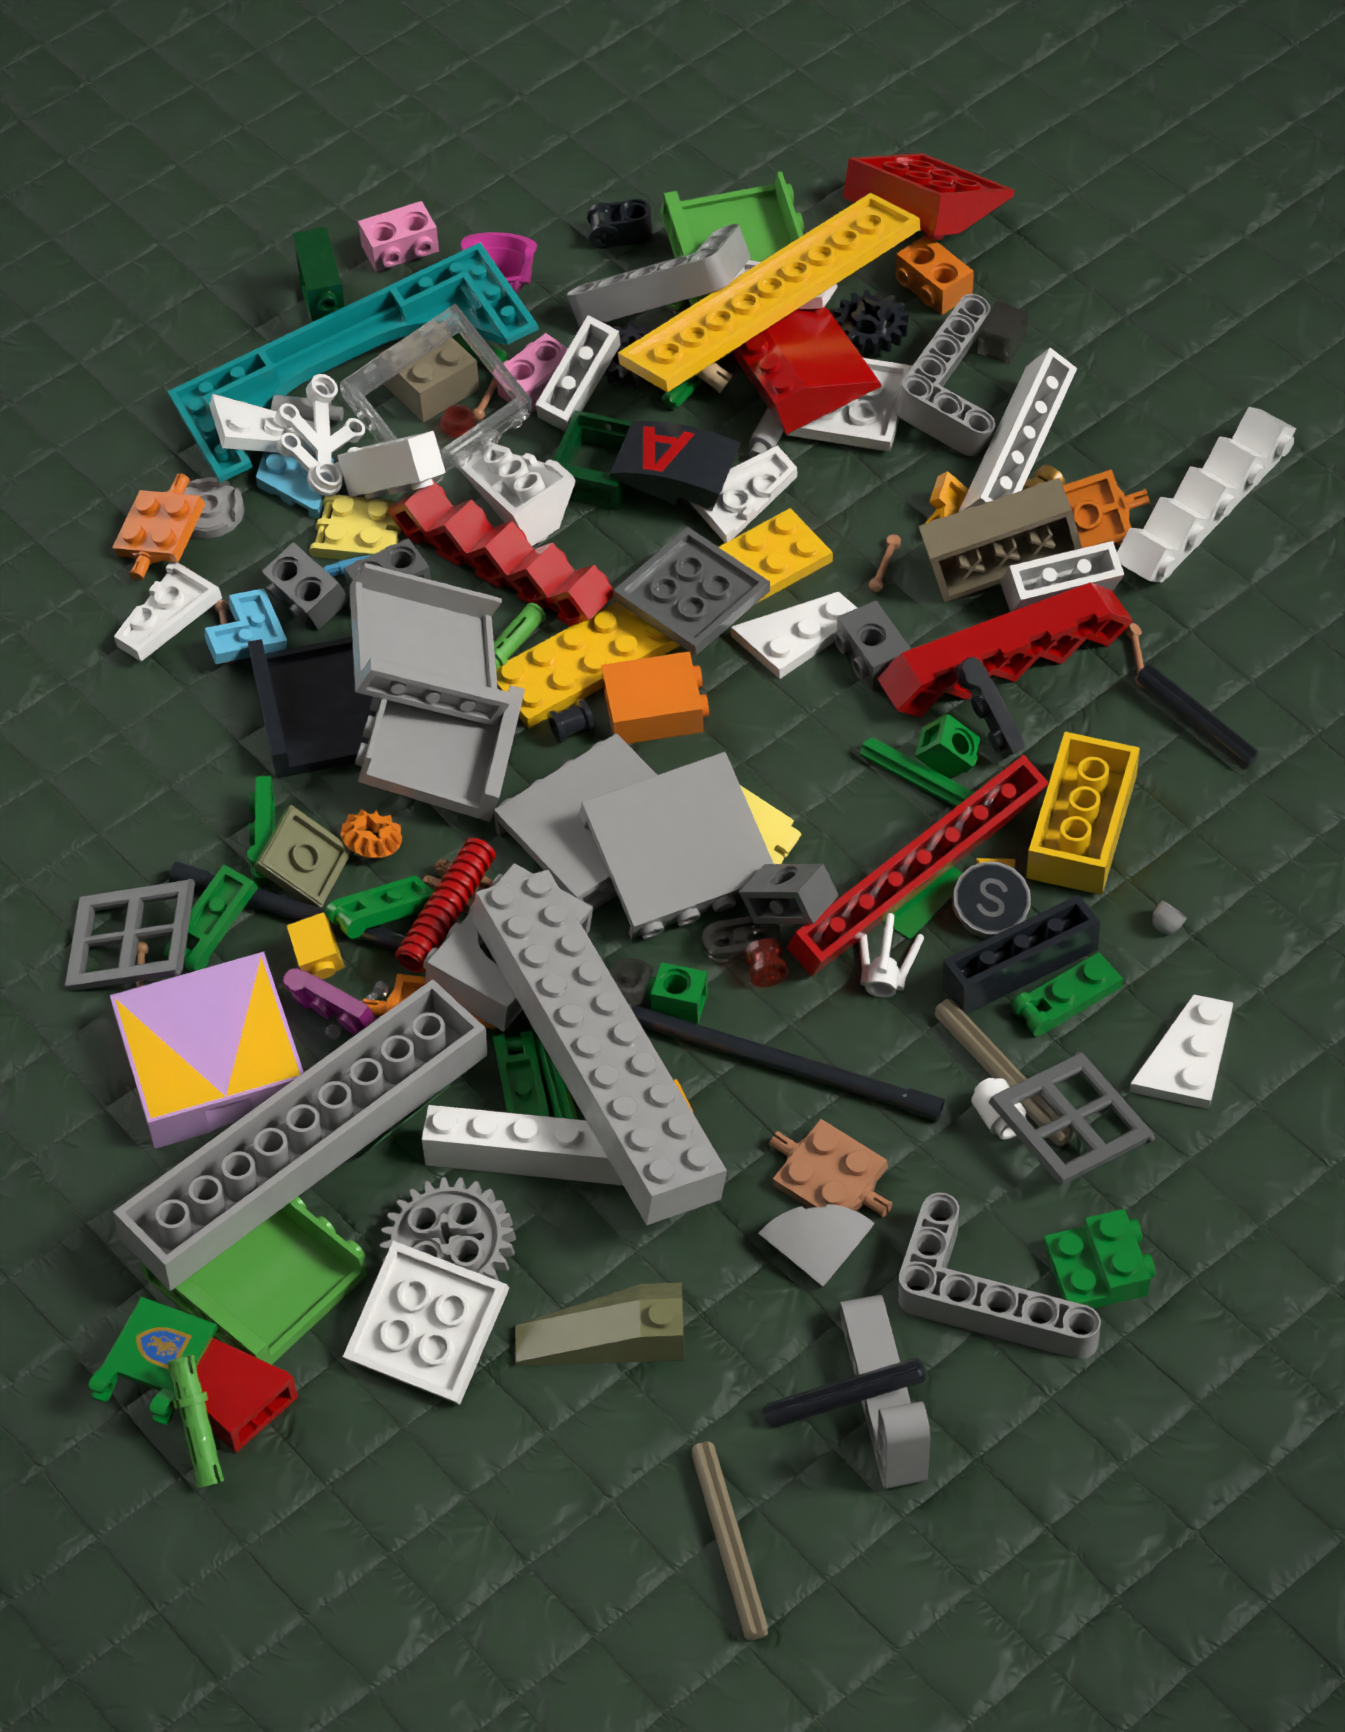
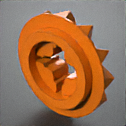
[341,809,403,858]

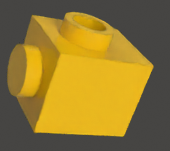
[287,912,345,980]

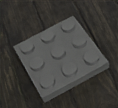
[613,527,770,656]

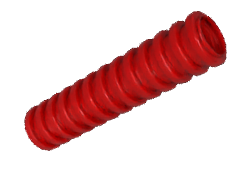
[395,838,496,973]

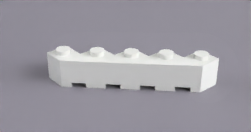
[1117,407,1296,582]

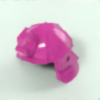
[461,232,537,293]

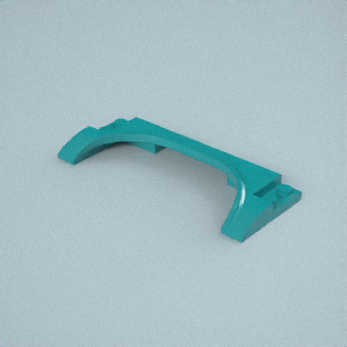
[167,242,539,483]

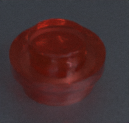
[441,405,476,438]

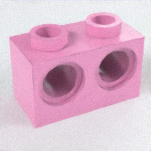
[358,201,439,272]
[496,333,568,416]

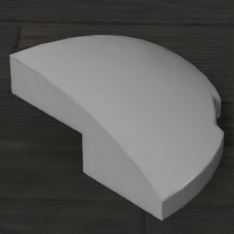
[758,1204,875,1287]

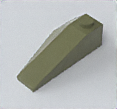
[515,1282,684,1366]

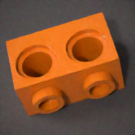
[895,236,974,315]

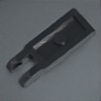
[955,656,1026,759]

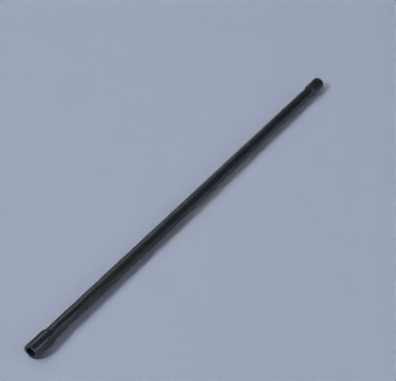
[169,861,945,1122]

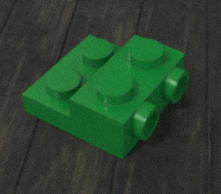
[1044,1209,1156,1308]

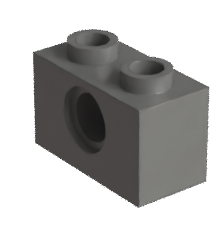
[834,600,911,691]
[739,864,839,924]

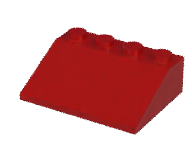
[843,153,1015,240]
[732,307,882,435]

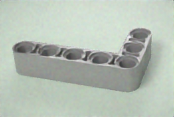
[566,224,751,327]
[892,294,995,457]
[898,1192,1101,1359]
[839,1294,930,1489]

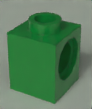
[915,714,980,779]
[646,962,708,1024]

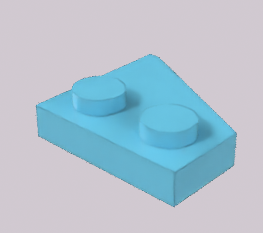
[256,451,334,519]

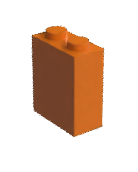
[601,651,709,744]

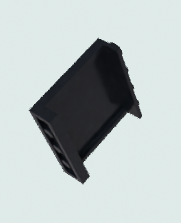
[248,637,376,779]

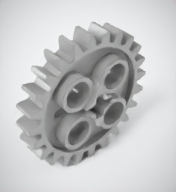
[380,1177,516,1281]

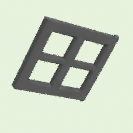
[65,879,195,992]
[988,1052,1155,1186]

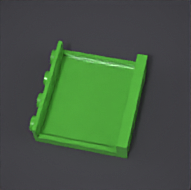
[660,171,804,306]
[140,1197,367,1365]

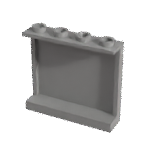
[350,563,510,726]
[355,685,525,822]
[494,733,657,911]
[579,752,774,939]

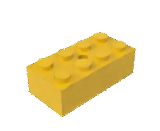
[1026,732,1140,895]

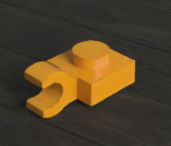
[926,471,969,524]

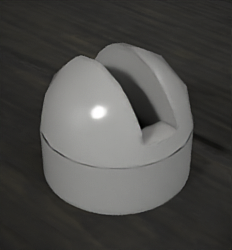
[1152,900,1187,934]

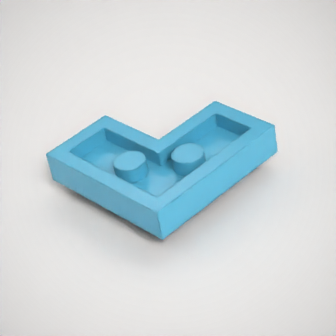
[205,588,287,664]

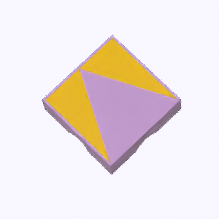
[110,952,304,1149]

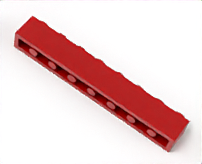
[786,755,1049,977]

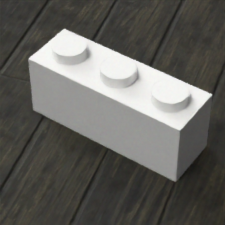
[536,315,620,432]
[337,431,446,500]
[1000,541,1124,612]

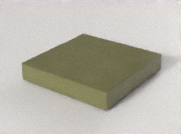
[253,805,352,908]

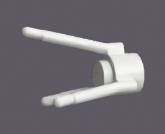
[859,913,924,998]

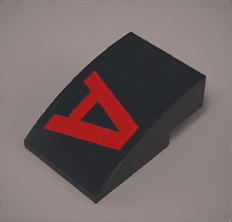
[609,421,740,511]

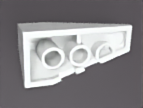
[452,440,575,546]

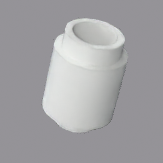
[971,1078,1026,1139]

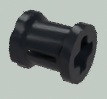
[547,699,595,743]

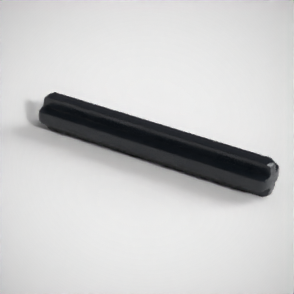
[1137,664,1259,768]
[764,1357,926,1427]

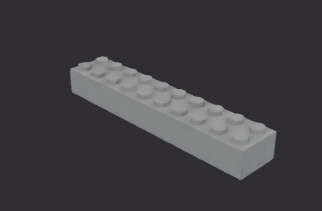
[473,870,727,1225]
[113,979,487,1291]

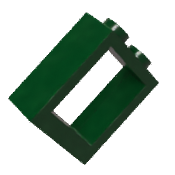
[292,227,345,323]
[553,410,632,510]

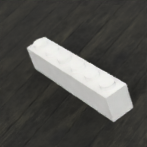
[958,348,1077,512]
[422,1105,623,1185]

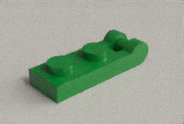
[247,776,275,885]
[164,864,258,972]
[325,875,435,939]
[1010,952,1123,1037]
[492,1030,549,1117]

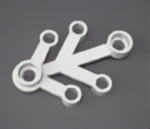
[275,374,365,496]

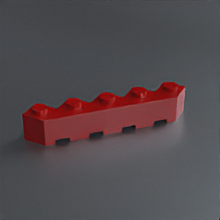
[386,479,614,626]
[877,582,1133,718]

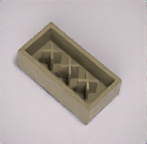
[919,478,1082,603]

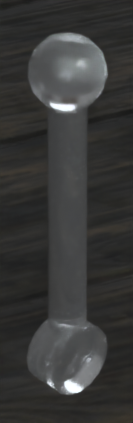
[325,981,389,1039]

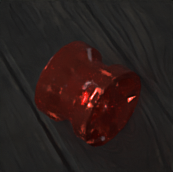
[744,939,788,987]

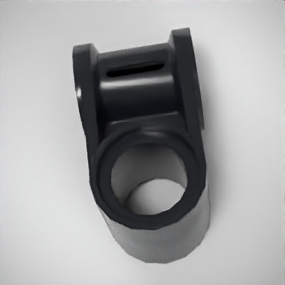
[587,199,653,249]

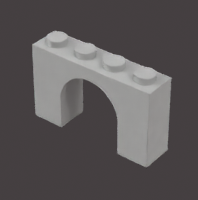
[423,863,593,1031]

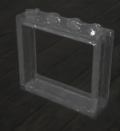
[340,304,532,484]

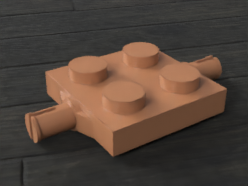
[769,1119,893,1217]

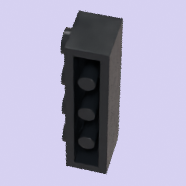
[943,895,1100,1014]

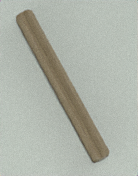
[935,999,1074,1146]
[692,1441,768,1641]

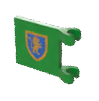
[89,1297,218,1425]

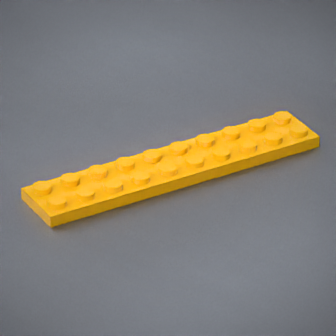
[618,193,920,392]
[496,508,833,728]

